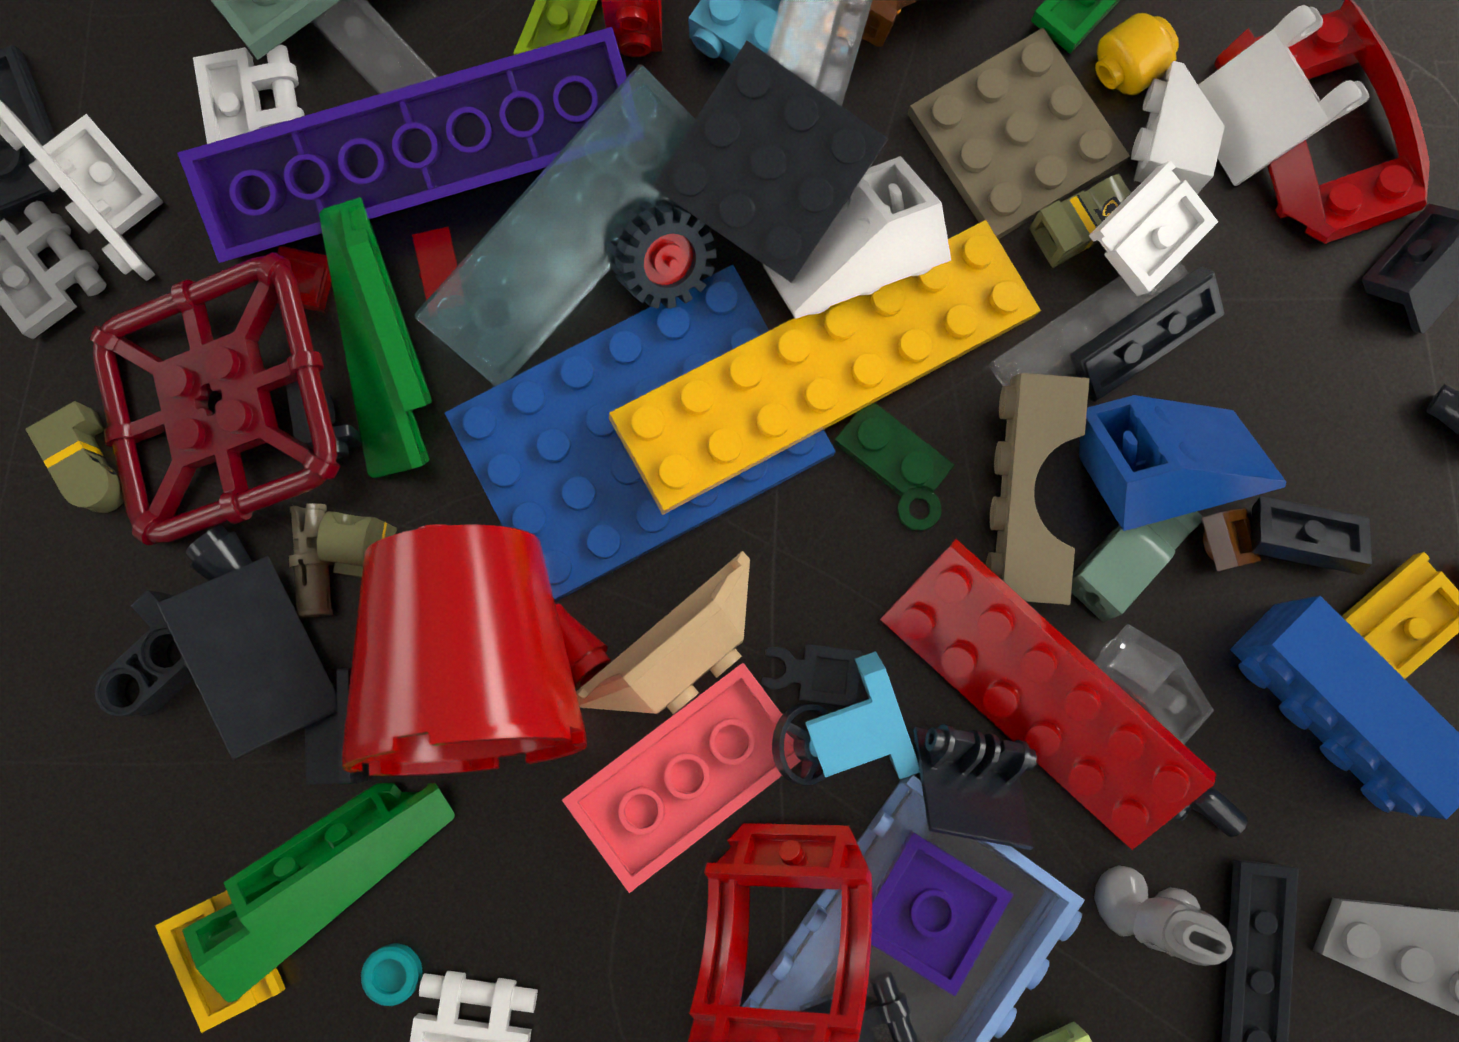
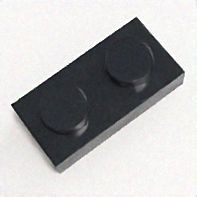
[1252,496,1372,575]

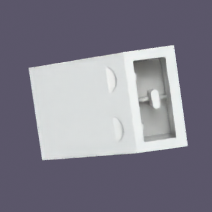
[763,156,951,319]

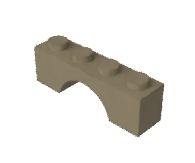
[986,373,1089,605]

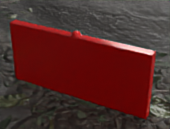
[412,227,467,316]

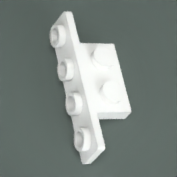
[0,100,163,281]

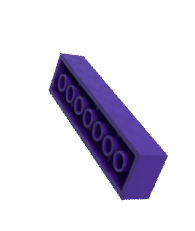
[177,27,644,263]

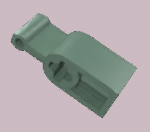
[1071,511,1203,623]

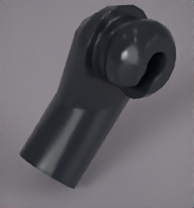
[1172,788,1248,837]

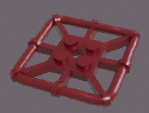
[89,253,340,546]

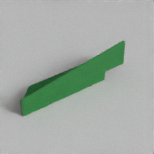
[319,197,432,478]
[182,783,455,1002]

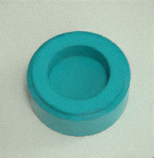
[361,943,423,1006]

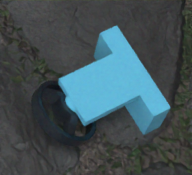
[772,651,920,785]

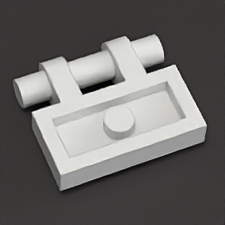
[193,45,304,144]
[410,971,538,1042]

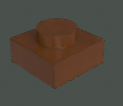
[1202,508,1262,572]

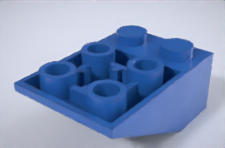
[1079,395,1286,531]

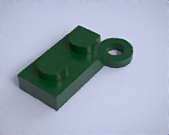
[833,402,954,532]

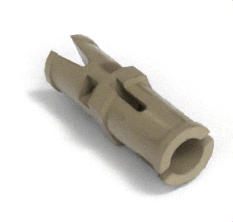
[289,503,333,618]

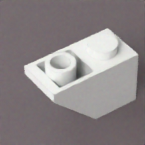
[1131,61,1225,194]

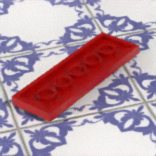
[880,539,1216,850]

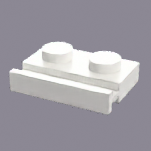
[1089,161,1218,296]

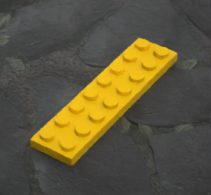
[609,220,1041,515]

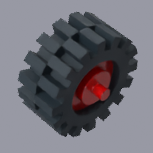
[608,199,716,309]

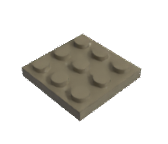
[908,28,1130,239]

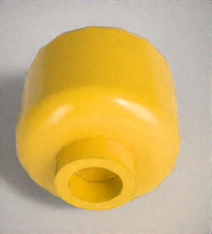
[1095,13,1179,95]

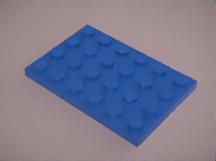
[445,265,836,602]

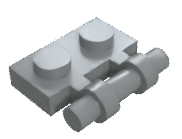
[0,201,106,339]

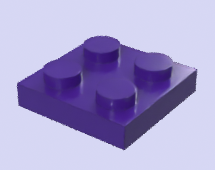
[871,831,1014,996]

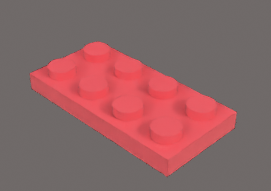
[562,663,801,893]

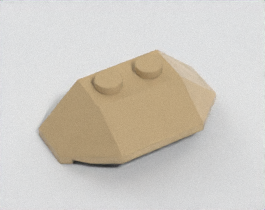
[576,551,750,715]

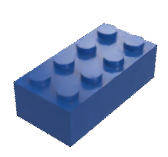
[1230,596,1459,820]

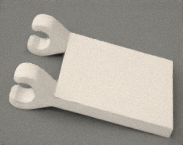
[1198,5,1369,186]

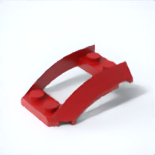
[1214,0,1430,244]
[688,823,872,1042]

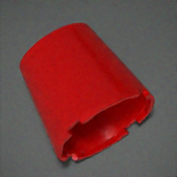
[342,524,587,776]

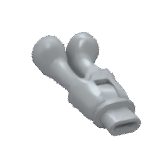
[1094,865,1233,966]

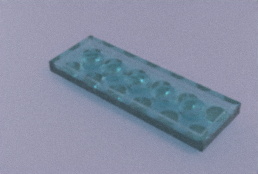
[415,65,695,386]

